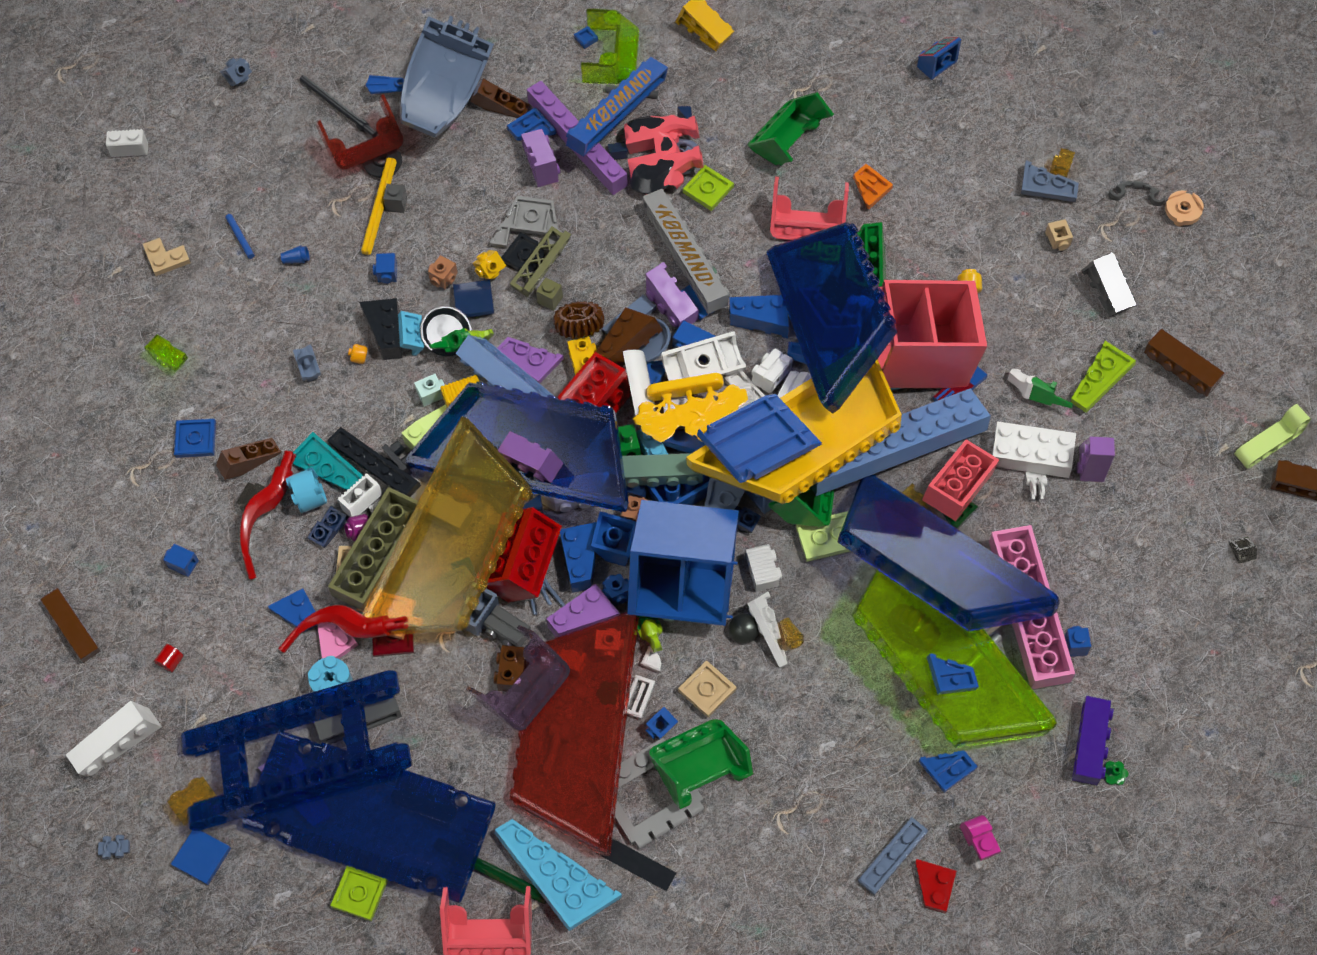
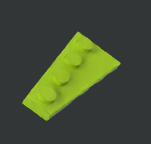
[1071,341,1136,413]

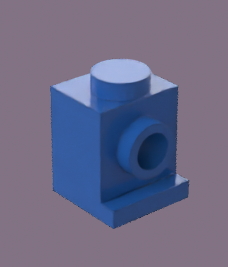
[645,707,678,740]

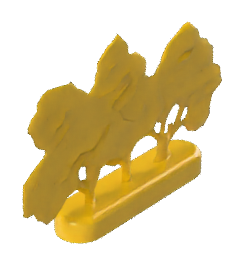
[633,373,748,442]

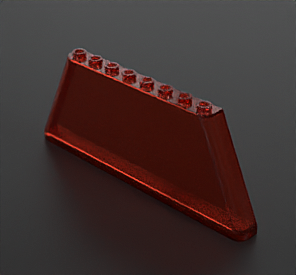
[510,612,639,856]

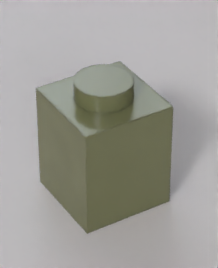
[536,277,563,311]

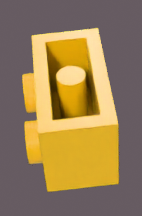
[567,336,597,375]

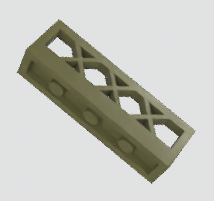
[510,226,571,297]

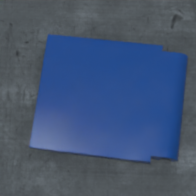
[697,394,822,483]

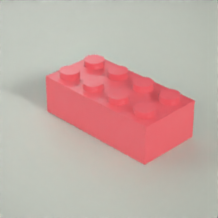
[922,439,999,521]

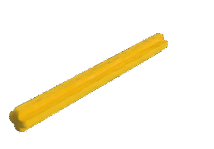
[361,158,397,255]

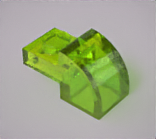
[144,334,188,371]

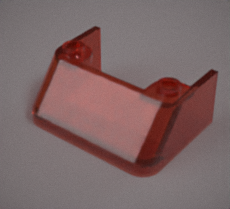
[316,94,404,170]

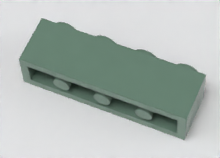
[622,453,703,488]

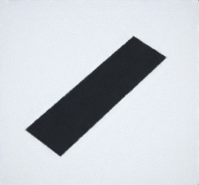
[596,835,676,891]

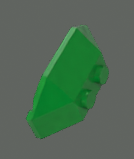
[846,222,886,290]

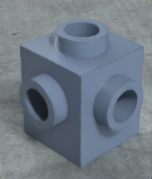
[220,57,252,86]

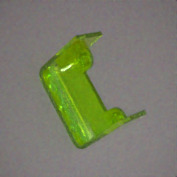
[581,9,639,84]

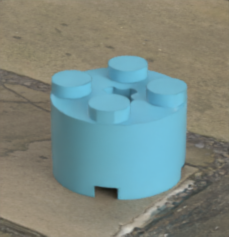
[286,467,327,513]
[308,656,353,704]

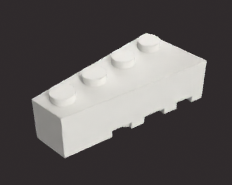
[66,701,162,777]

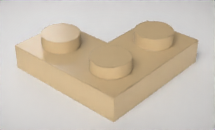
[143,238,191,276]

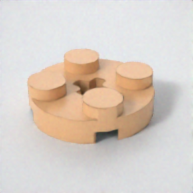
[1165,190,1204,227]

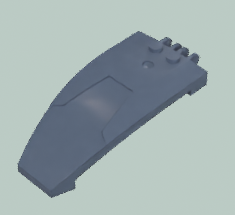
[400,16,494,137]

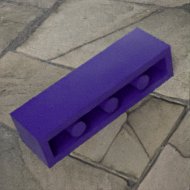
[1072,696,1114,786]

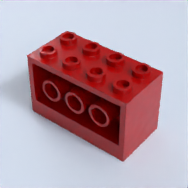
[548,352,631,450]
[478,507,562,602]

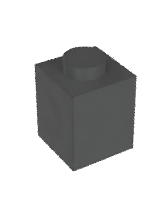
[383,184,407,213]

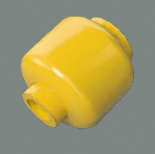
[957,269,982,294]

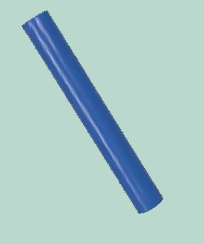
[225,214,255,259]

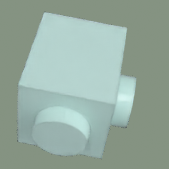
[414,374,444,407]

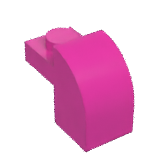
[960,815,1001,861]

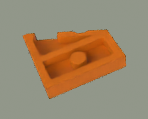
[853,164,893,209]

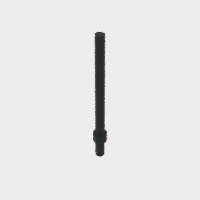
[300,75,378,138]

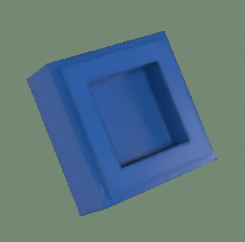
[574,26,598,49]

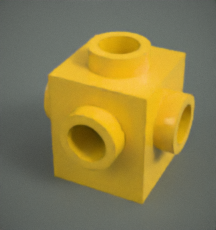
[473,250,506,279]

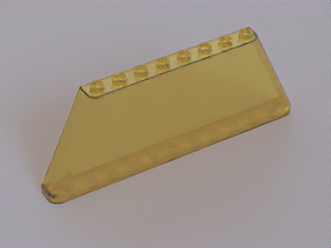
[362,416,532,635]

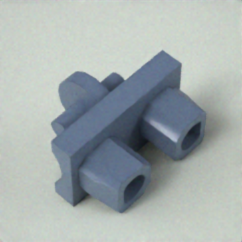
[293,344,321,382]

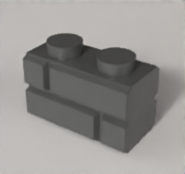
[483,606,532,647]

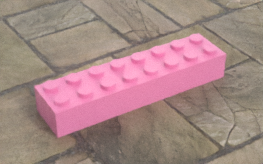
[989,525,1075,690]

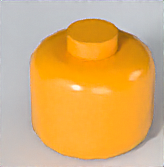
[348,344,368,364]

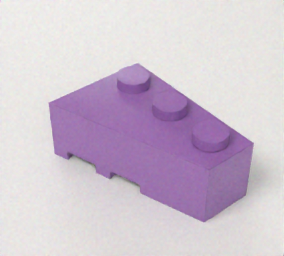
[497,431,563,483]

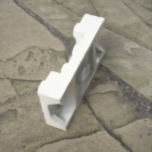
[660,331,746,381]

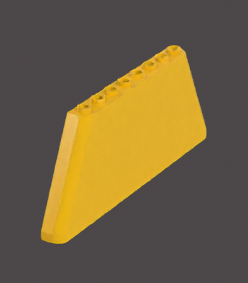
[686,343,902,504]

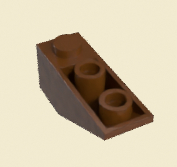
[470,78,530,118]
[216,438,281,480]

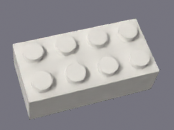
[992,422,1076,478]

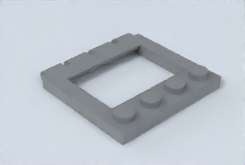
[592,738,704,849]

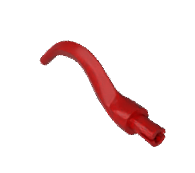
[240,451,296,579]
[279,605,408,653]

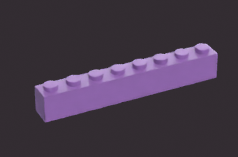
[527,81,628,195]

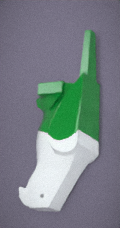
[1007,369,1073,408]

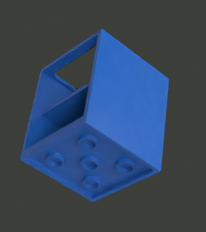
[627,500,739,626]

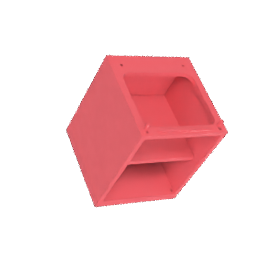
[867,280,987,388]

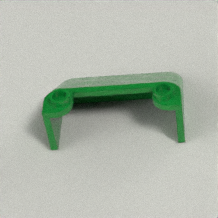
[649,719,753,809]

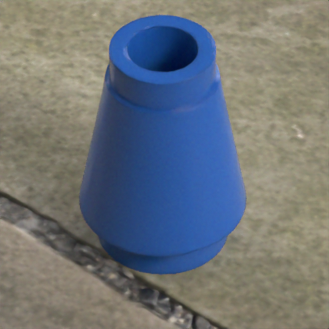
[281,245,310,264]

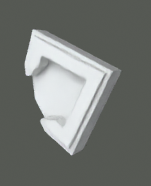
[641,646,661,673]

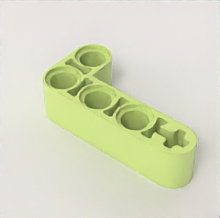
[1234,404,1311,469]

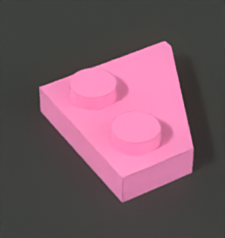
[317,622,358,659]

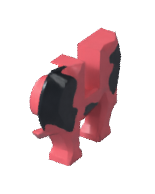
[624,115,704,195]

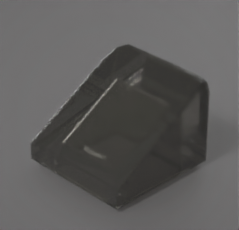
[1229,537,1257,564]

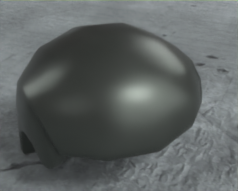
[728,613,760,644]

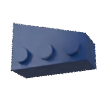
[729,295,789,339]
[560,522,597,593]

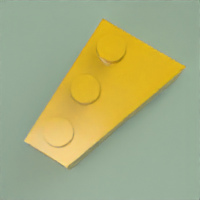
[675,0,734,51]

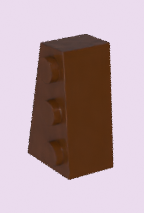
[596,307,663,367]

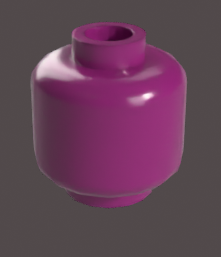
[344,514,369,542]

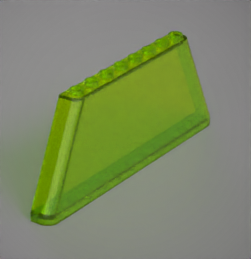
[851,532,1057,748]

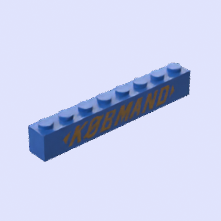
[566,57,668,157]

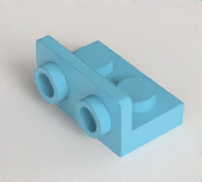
[398,311,425,356]

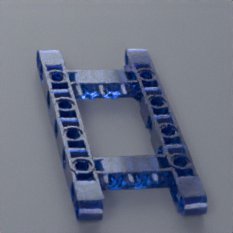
[181,670,412,831]

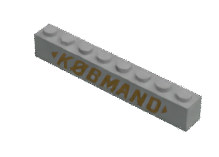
[643,189,730,314]

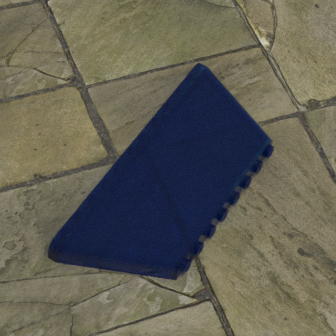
[766,222,897,414]
[406,382,629,512]
[837,474,1060,631]

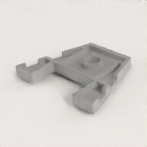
[490,196,562,256]

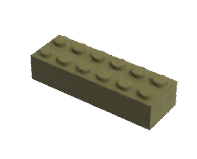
[328,487,425,612]

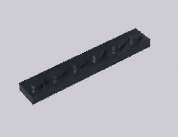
[327,427,421,497]

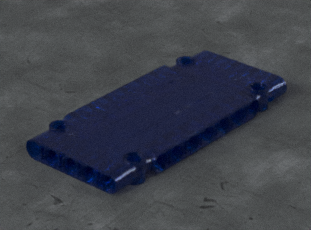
[242,731,496,903]

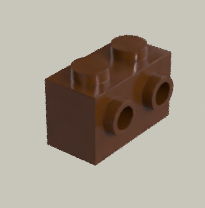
[494,645,528,693]

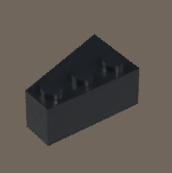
[359,298,402,360]

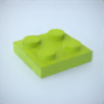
[683,165,734,211]
[330,866,388,922]

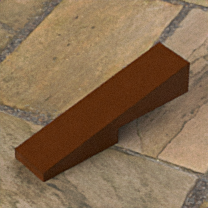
[40,588,101,663]

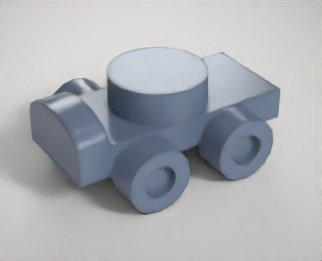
[98,835,130,859]

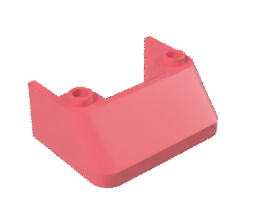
[770,176,849,244]
[440,886,532,955]

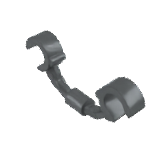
[1108,180,1166,206]

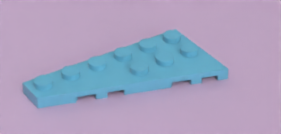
[494,819,622,931]

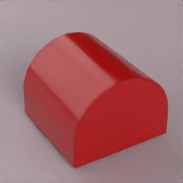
[154,644,184,673]

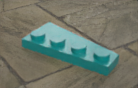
[293,432,363,491]

